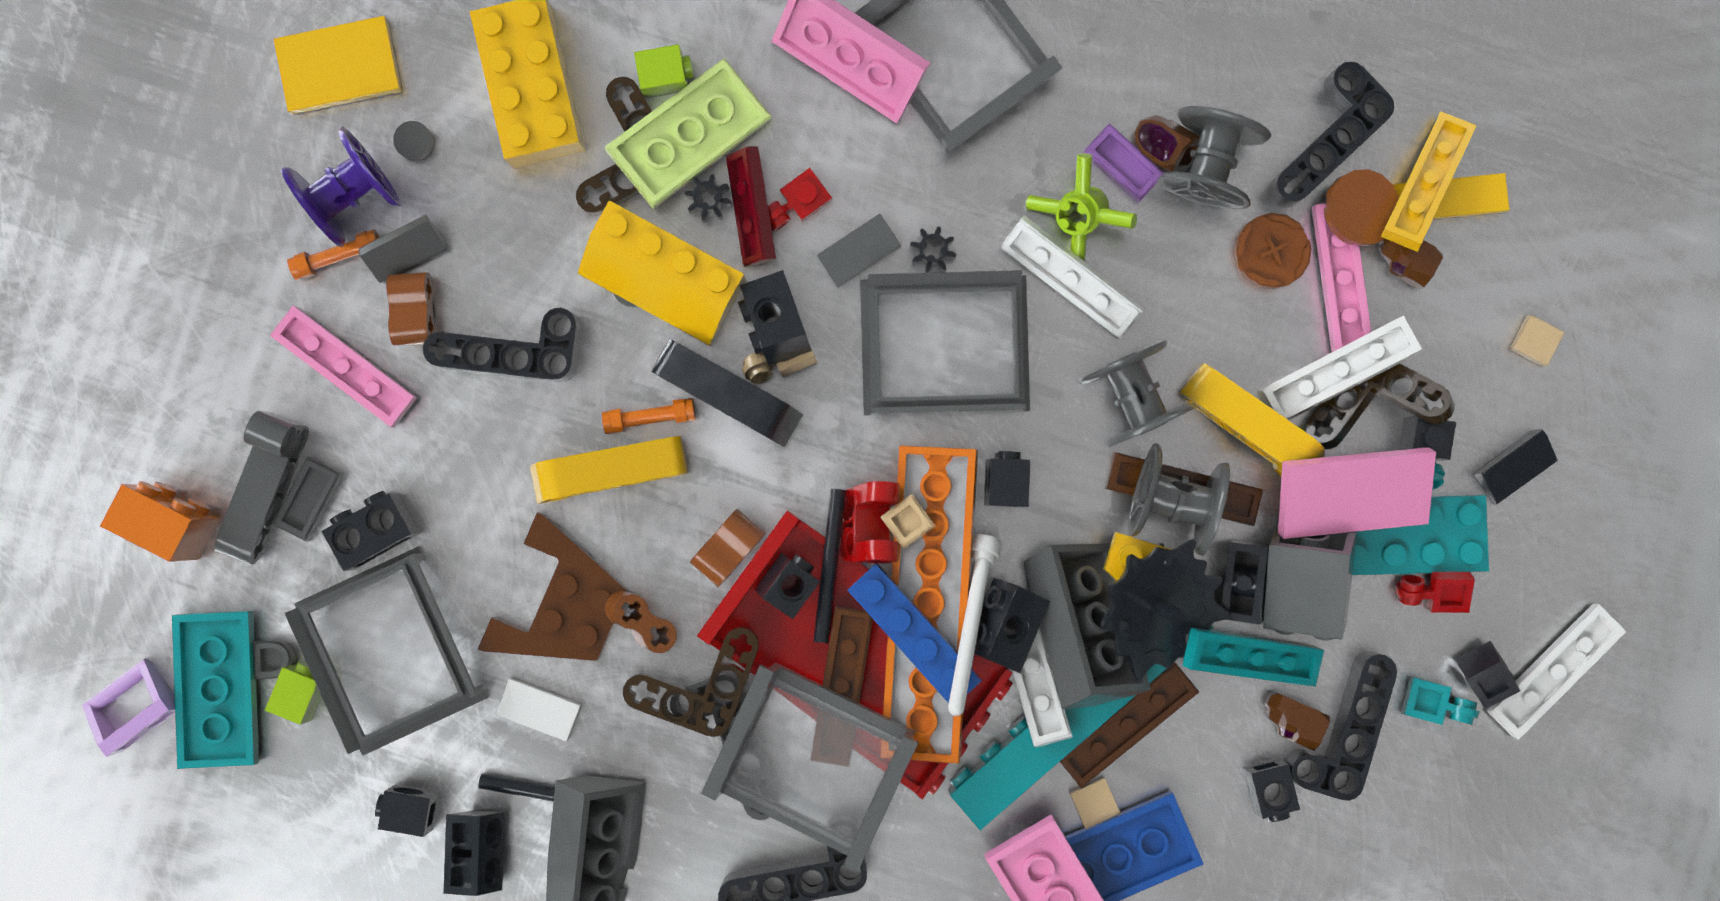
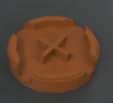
[1324,169,1399,246]
[1233,213,1312,290]

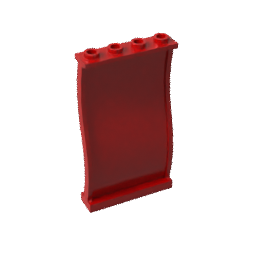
[697,510,1013,800]

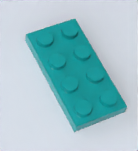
[1352,495,1489,575]
[172,611,259,769]

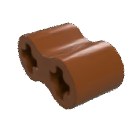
[386,272,435,346]
[690,508,766,588]
[605,591,677,653]

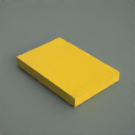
[273,16,402,115]

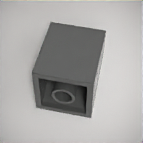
[1263,519,1358,641]

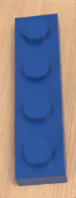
[848,563,983,703]

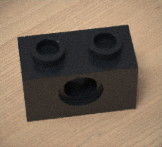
[738,270,812,366]
[1221,540,1269,625]
[974,578,1050,673]

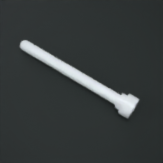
[948,534,1002,716]

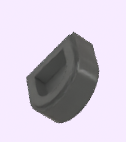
[253,639,296,679]

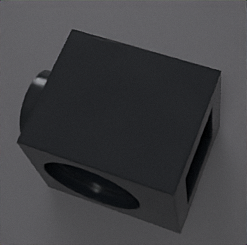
[754,552,820,619]
[1456,641,1521,709]
[1243,759,1300,822]
[375,785,439,837]

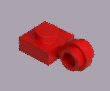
[768,168,832,233]
[1395,572,1475,613]

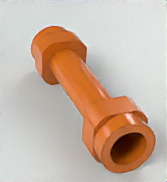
[287,229,380,280]
[602,398,696,434]

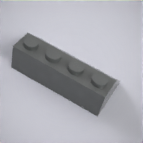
[1023,543,1151,709]

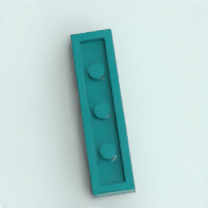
[1182,628,1324,687]

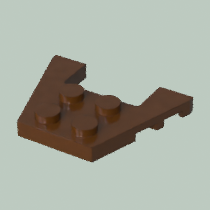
[478,512,629,661]

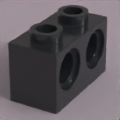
[984,451,1030,507]
[321,491,420,571]
[443,811,505,896]

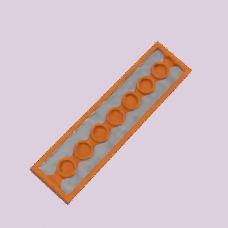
[881,446,978,764]

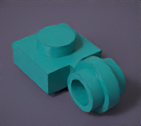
[1401,677,1480,725]

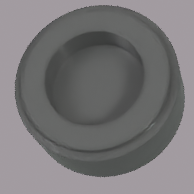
[393,121,434,161]

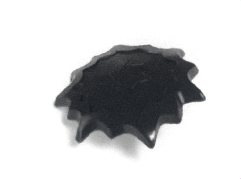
[1101,539,1230,680]

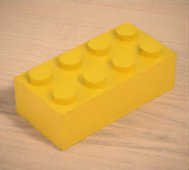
[469,0,586,169]

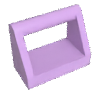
[83,658,175,757]

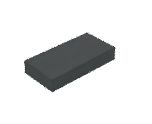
[358,214,447,283]
[817,214,901,288]
[272,456,344,541]

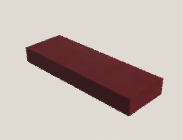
[726,146,776,267]

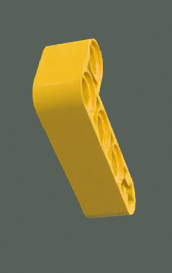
[1179,363,1325,477]
[530,436,689,504]

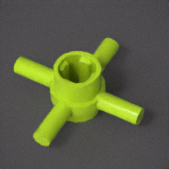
[1026,154,1137,261]

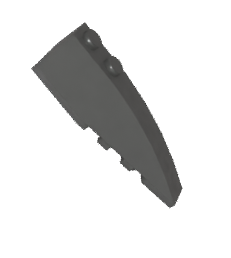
[546,775,645,901]

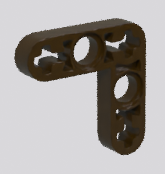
[576,77,652,216]
[1306,363,1455,450]
[623,627,759,737]

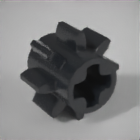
[684,174,732,223]
[910,226,956,273]

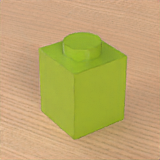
[634,44,694,98]
[264,661,322,725]

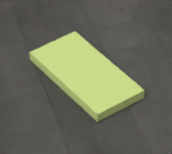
[605,58,772,209]

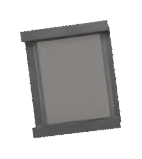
[855,0,1063,151]
[860,270,1030,416]
[284,546,489,756]
[701,663,919,872]

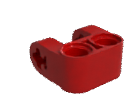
[840,481,900,564]

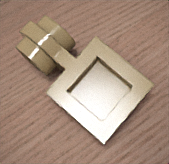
[742,346,817,384]

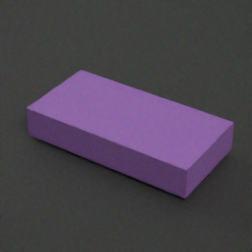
[1083,123,1164,203]

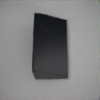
[1473,429,1558,505]

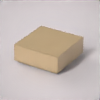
[1509,315,1565,367]
[881,494,936,549]
[1069,777,1121,829]

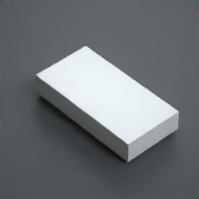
[495,677,582,742]

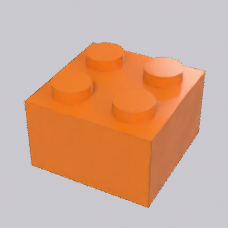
[100,481,220,562]

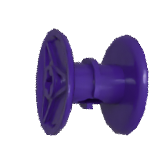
[280,126,402,248]

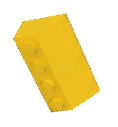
[578,200,746,346]

